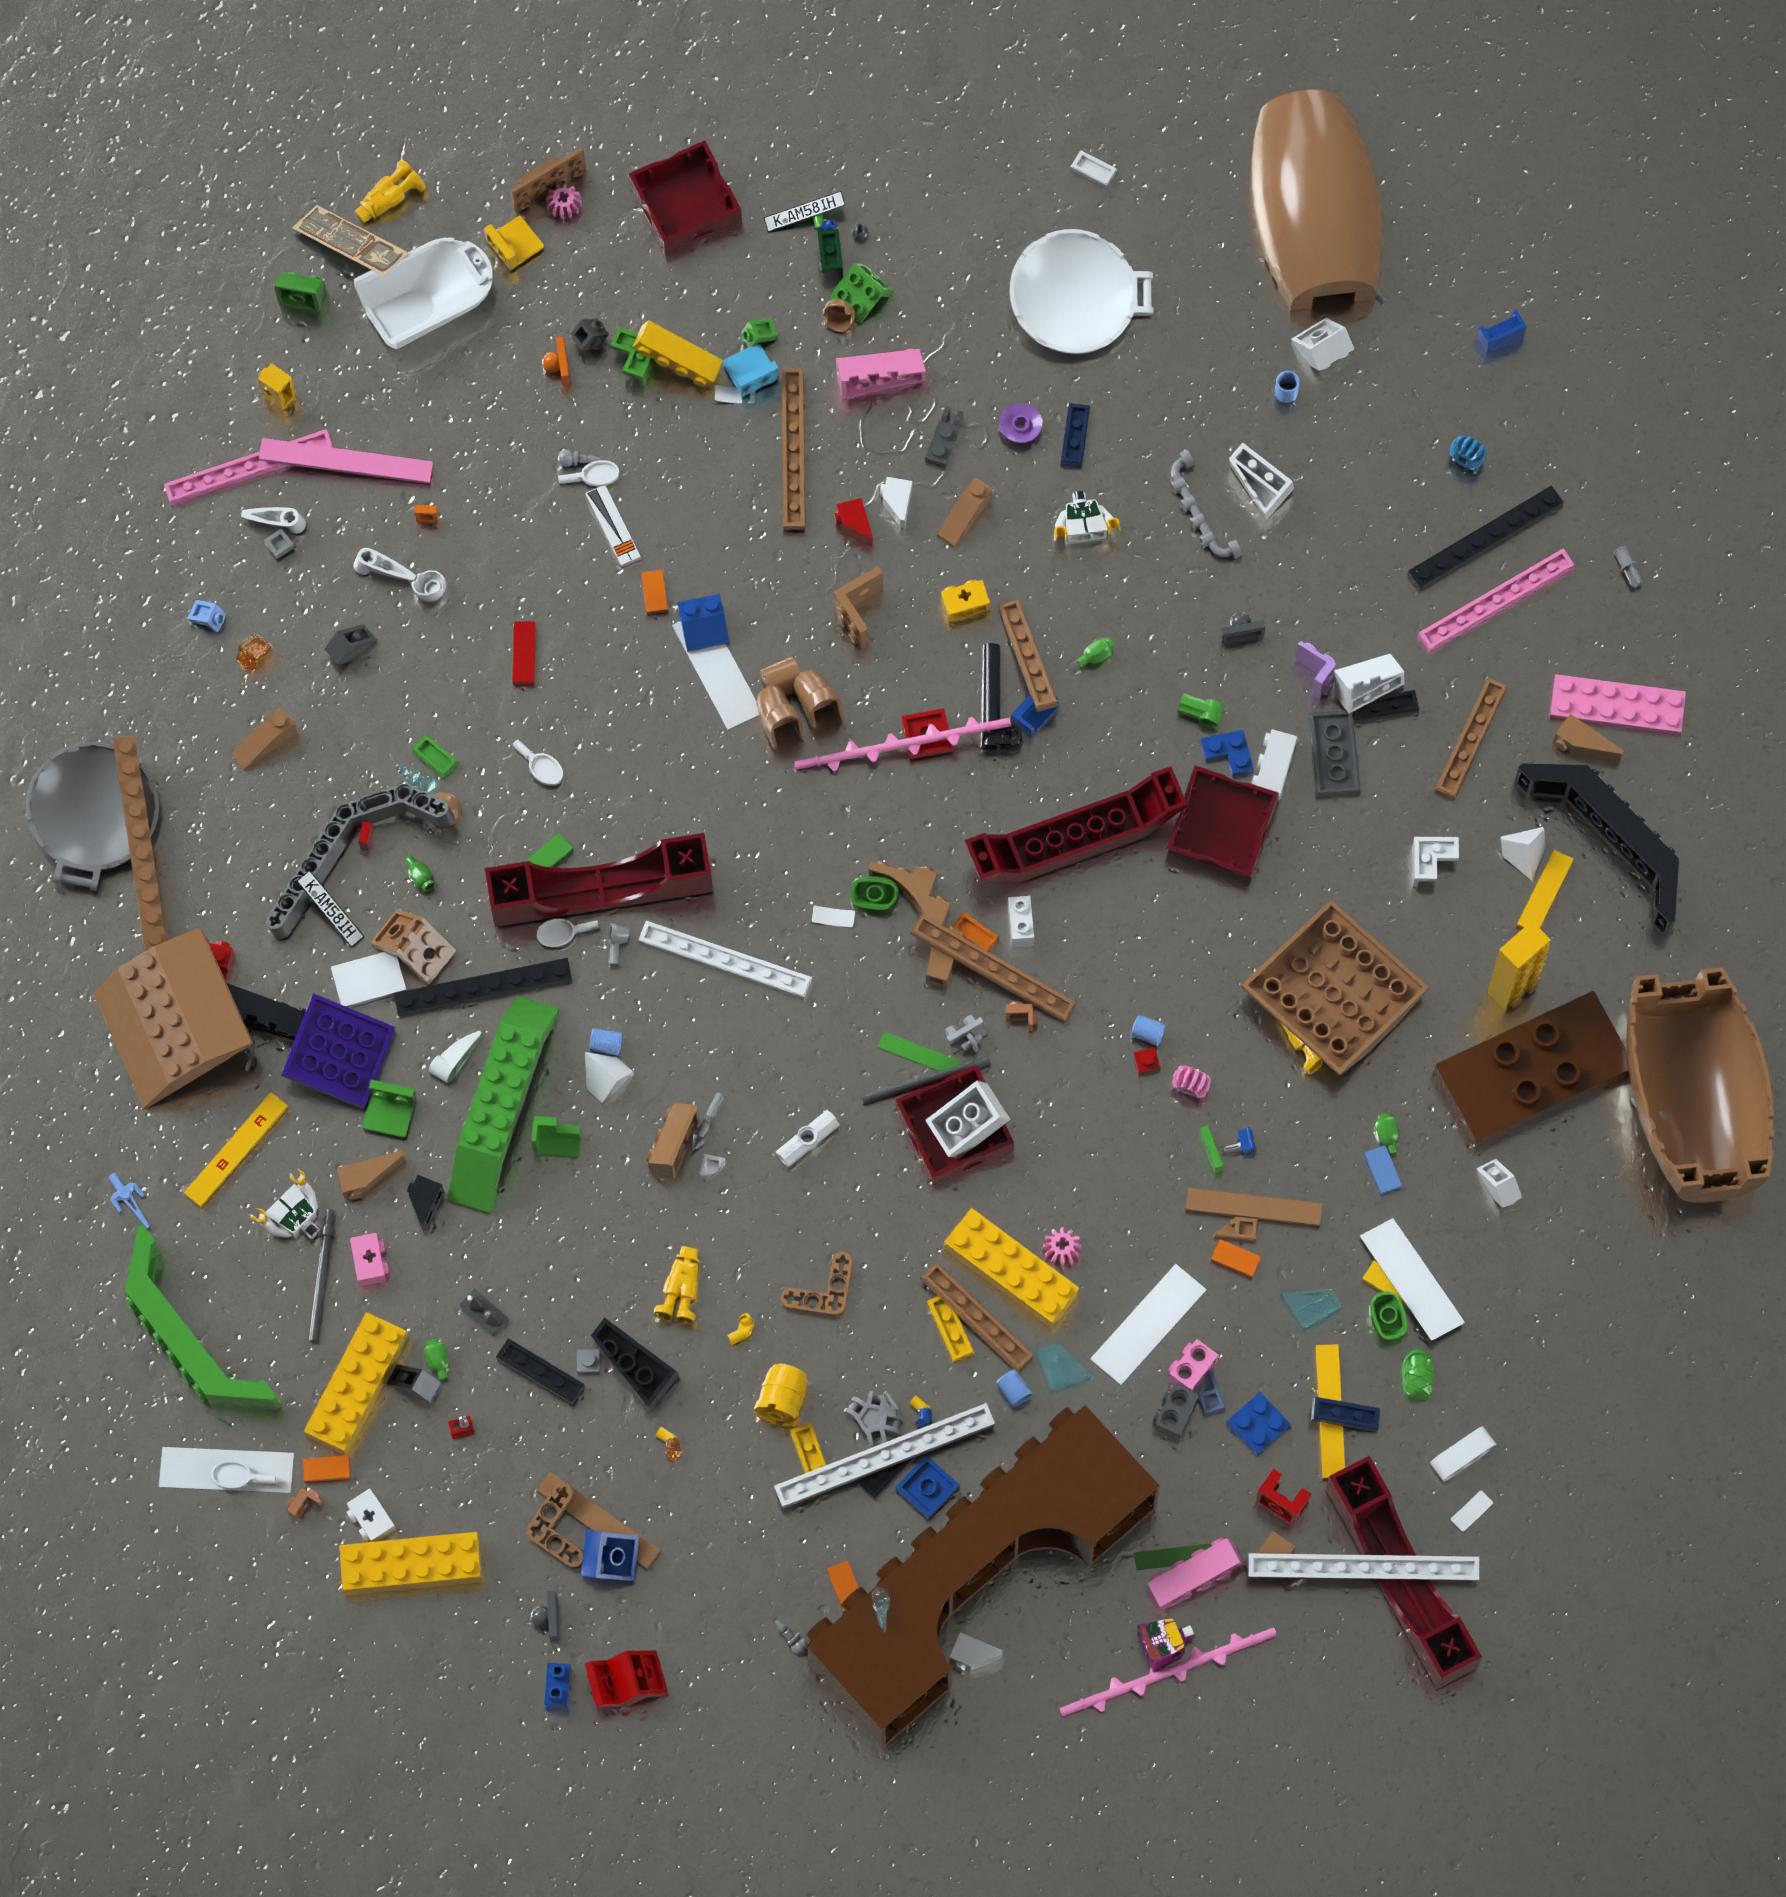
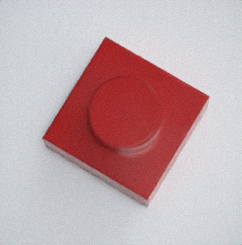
[1133,1047,1161,1075]

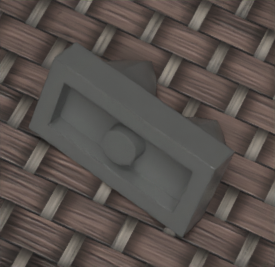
[459,1288,508,1336]

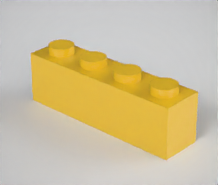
[632,320,723,388]

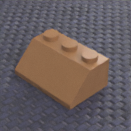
[646,1103,699,1179]

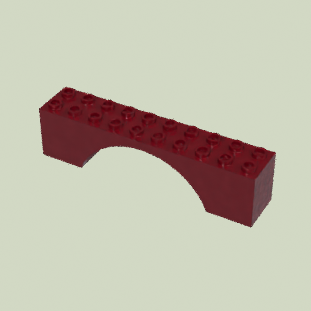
[485,833,713,927]
[1326,1455,1482,1689]

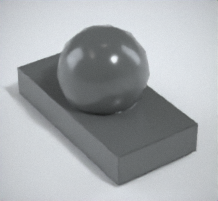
[1220,612,1265,643]
[530,1591,560,1642]

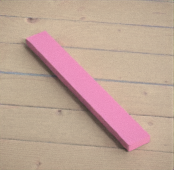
[164,429,334,505]
[259,438,433,484]
[1418,549,1575,653]

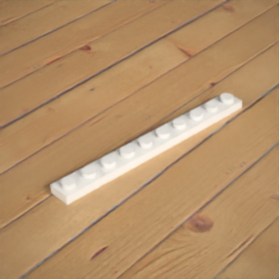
[774,1403,995,1508]
[1248,1553,1479,1580]

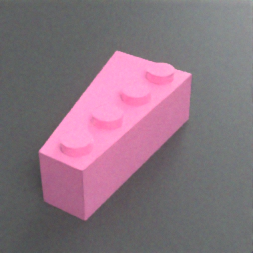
[836,349,926,399]
[1147,1537,1247,1609]

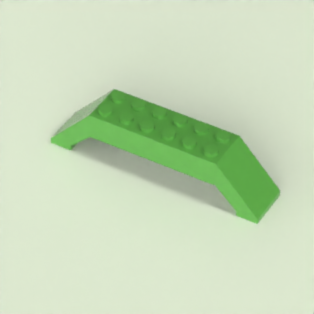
[447,996,560,1214]
[125,1224,281,1411]

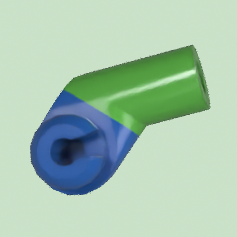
[812,214,837,231]

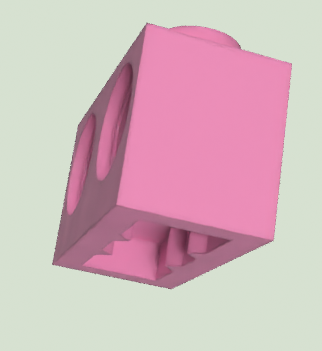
[1168,1339,1219,1392]

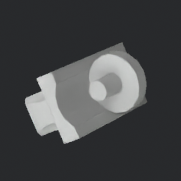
[945,1014,987,1054]

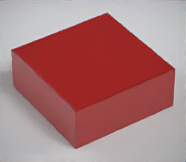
[358,821,374,851]

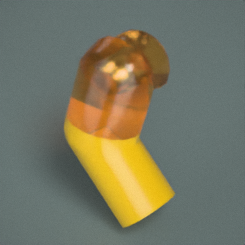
[656,1427,681,1459]

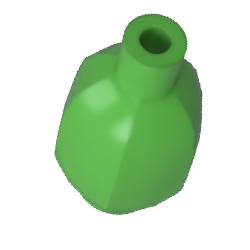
[1077,637,1115,667]
[405,856,435,892]
[1376,1113,1400,1155]
[424,1338,449,1381]

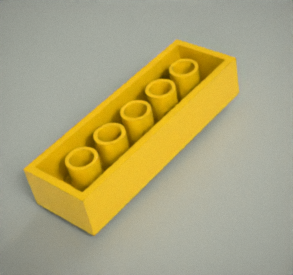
[1487,921,1551,1011]
[944,1208,1079,1329]
[303,1312,409,1455]
[339,1532,482,1596]

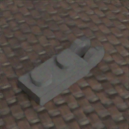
[925,406,963,467]

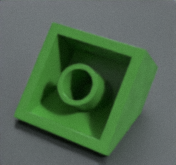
[274,272,326,312]

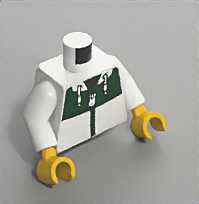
[1054,491,1121,544]
[250,1169,320,1239]

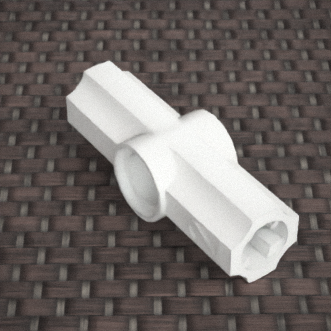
[776,1110,840,1167]

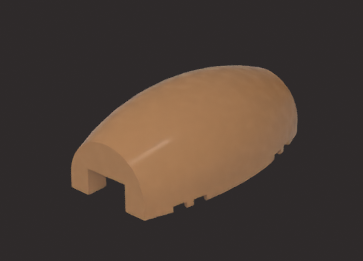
[1250,90,1383,311]
[1627,967,1774,1203]

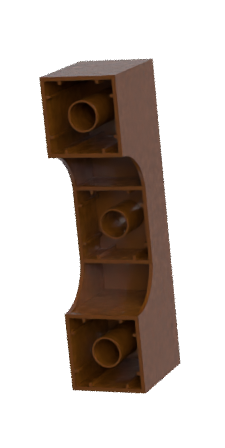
[806,1405,1160,1748]

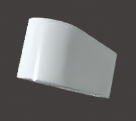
[1430,1426,1497,1482]

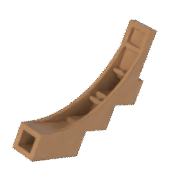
[868,861,963,988]

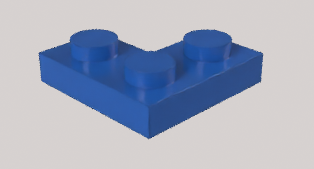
[1201,730,1254,777]

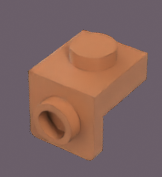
[1005,1001,1037,1031]
[287,1488,323,1520]

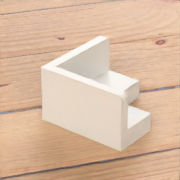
[1412,837,1459,887]

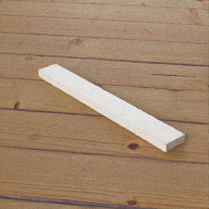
[638,921,812,1000]

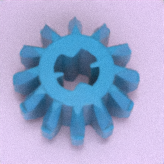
[1449,435,1487,470]

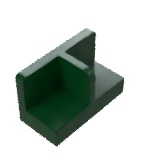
[817,229,843,278]

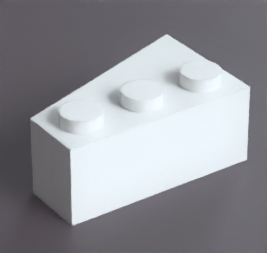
[1229,443,1294,521]
[1334,654,1404,713]
[1252,729,1298,801]

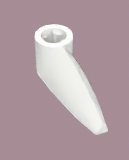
[241,507,306,534]
[354,548,416,581]
[429,1031,483,1083]

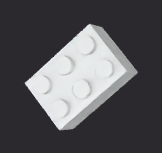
[925,1081,1011,1159]

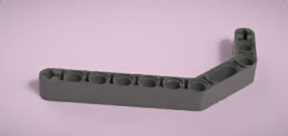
[266,783,455,939]

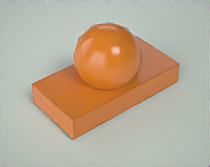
[542,337,571,385]

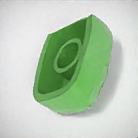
[851,876,899,910]
[1370,1291,1407,1340]
[1401,1349,1434,1400]

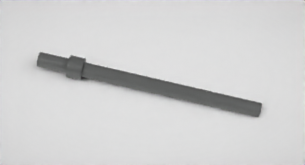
[861,1056,991,1104]
[309,1209,335,1342]

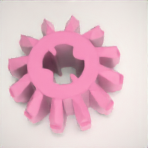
[546,183,582,221]
[1172,1065,1211,1098]
[1043,1227,1082,1266]

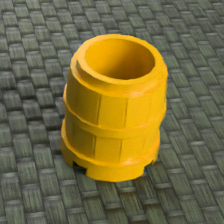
[754,1364,808,1427]

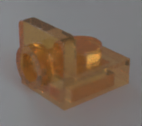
[236,632,272,671]

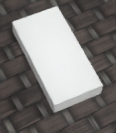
[1070,150,1117,189]

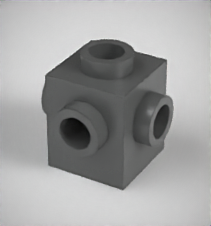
[570,318,609,350]

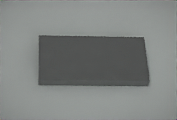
[1308,710,1361,797]

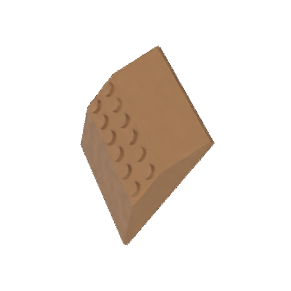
[1241,900,1429,1075]
[93,928,253,1109]

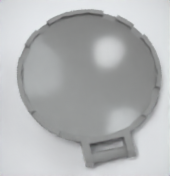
[26,742,159,891]

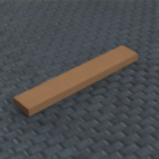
[998,599,1058,712]
[1435,678,1508,800]
[1185,1188,1322,1227]
[920,1262,1034,1372]
[537,1472,661,1570]

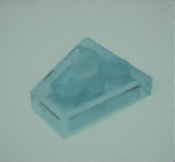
[1281,1288,1343,1331]
[1036,1342,1092,1393]

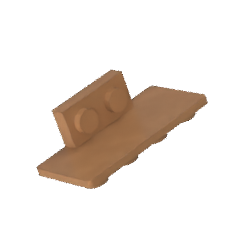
[510,148,586,211]

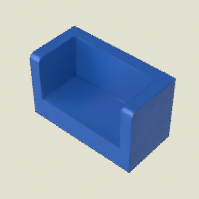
[1476,309,1527,354]
[1011,694,1059,738]

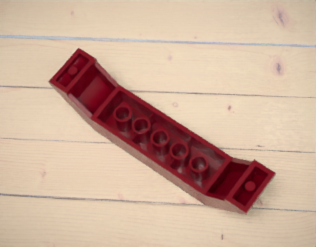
[965,766,1188,882]

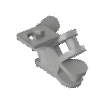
[843,1390,904,1449]

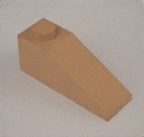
[937,477,993,547]
[231,708,297,771]
[1553,714,1624,762]
[337,1151,405,1200]

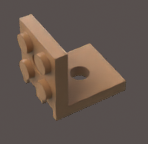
[833,566,883,649]
[370,909,456,985]

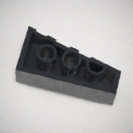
[226,983,306,1042]
[591,1317,679,1411]

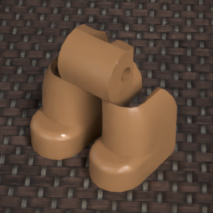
[757,657,844,749]

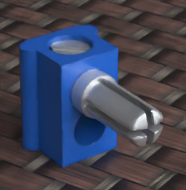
[1223,1127,1257,1155]

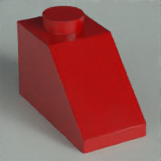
[834,498,873,546]

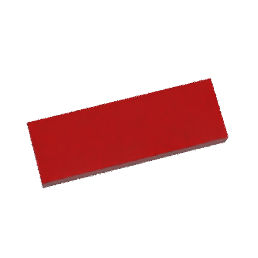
[512,621,536,685]

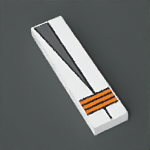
[585,485,641,568]

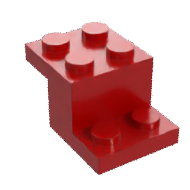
[585,1650,668,1708]

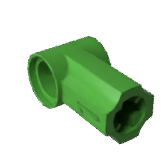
[1178,694,1224,728]

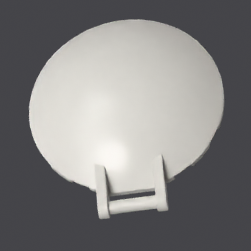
[1009,229,1154,354]

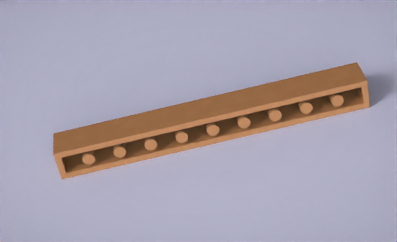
[113,735,166,951]

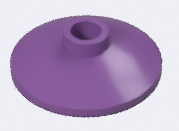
[999,403,1042,443]

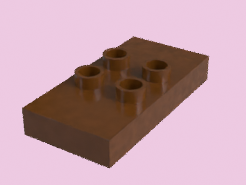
[1433,990,1630,1149]

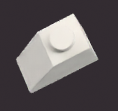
[880,477,912,529]
[1477,1159,1522,1208]
[949,1632,1003,1671]

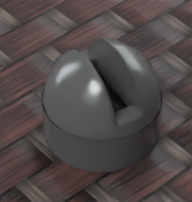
[852,223,869,242]

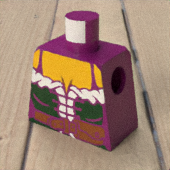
[1137,1618,1195,1672]

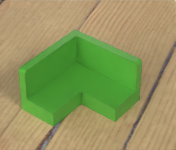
[610,327,655,387]
[531,1116,581,1158]

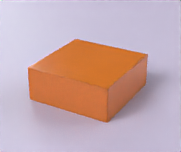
[415,505,438,522]

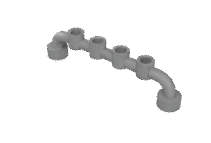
[1171,450,1243,559]

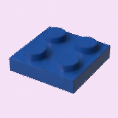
[1226,1392,1291,1456]
[895,1455,960,1520]

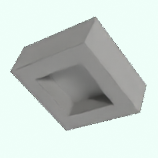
[264,528,295,559]
[577,1349,600,1374]

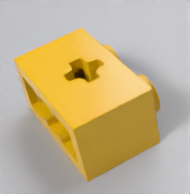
[258,363,296,411]
[941,580,990,623]

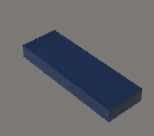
[1061,403,1090,467]
[1311,1397,1380,1432]

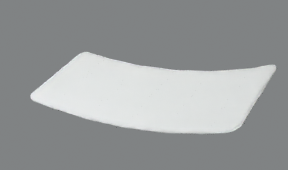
[715,385,755,403]
[812,906,855,927]
[1451,1491,1493,1532]

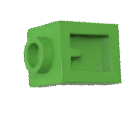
[742,318,779,348]

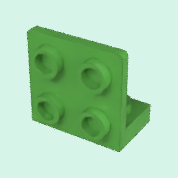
[830,263,894,323]
[362,1079,417,1138]

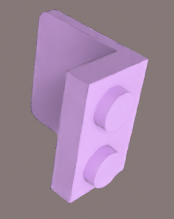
[1296,641,1336,700]

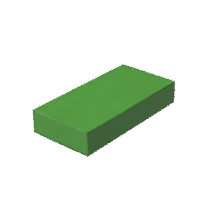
[411,734,459,779]
[526,833,574,867]
[1199,1125,1223,1175]

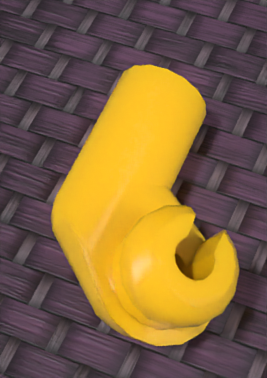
[727,1313,754,1345]

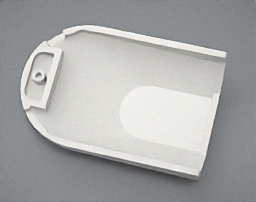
[354,238,492,350]

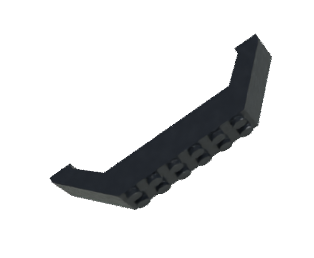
[1514,763,1679,938]

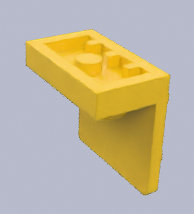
[484,216,544,270]

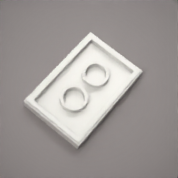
[331,952,406,1008]

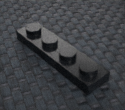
[496,1338,585,1405]

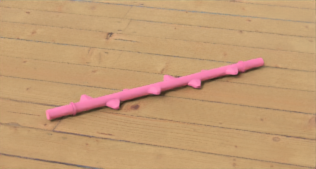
[795,717,1011,771]
[1059,1627,1277,1717]

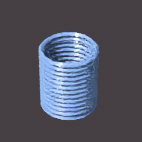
[1275,371,1300,403]
[1131,1014,1166,1046]
[589,1028,622,1055]
[996,1370,1032,1407]

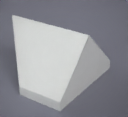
[1500,827,1546,882]
[585,1052,634,1104]

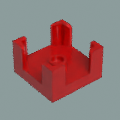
[1256,1468,1312,1526]

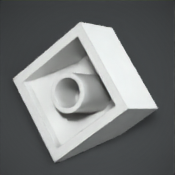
[1291,318,1354,371]

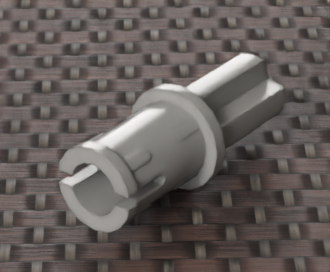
[1613,546,1643,588]

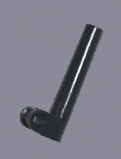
[981,643,1023,751]

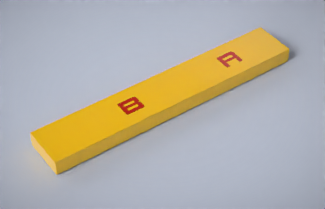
[184,1092,289,1208]

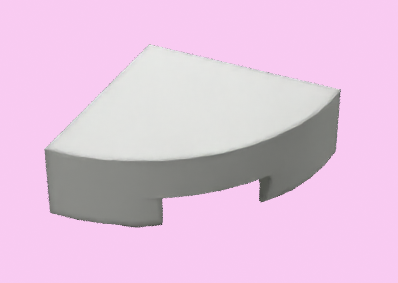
[699,1154,726,1177]

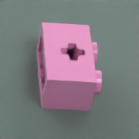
[350,1233,389,1286]

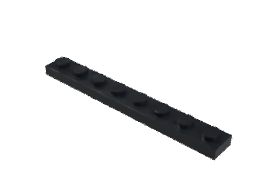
[1407,485,1564,591]
[393,958,572,1016]

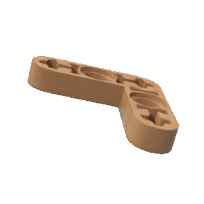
[780,1252,852,1317]
[527,1483,584,1568]

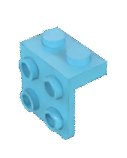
[723,344,779,397]

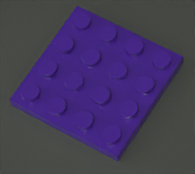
[280,993,395,1109]

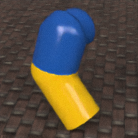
[909,1395,932,1428]

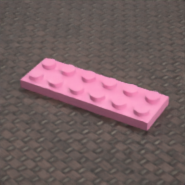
[1550,674,1686,735]

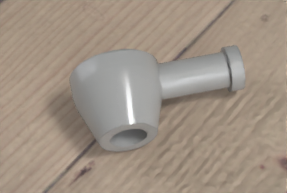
[609,923,629,965]

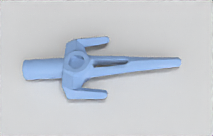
[108,1173,150,1228]

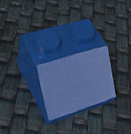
[677,594,730,652]
[581,1530,639,1581]

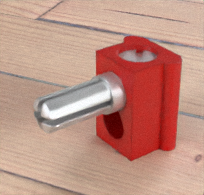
[448,1416,474,1439]

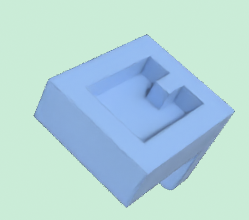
[187,600,226,632]

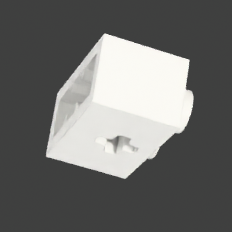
[1008,896,1034,948]
[346,1489,396,1542]

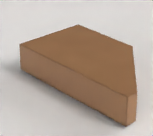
[1214,1216,1258,1242]

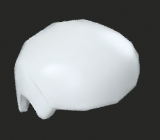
[411,570,447,602]

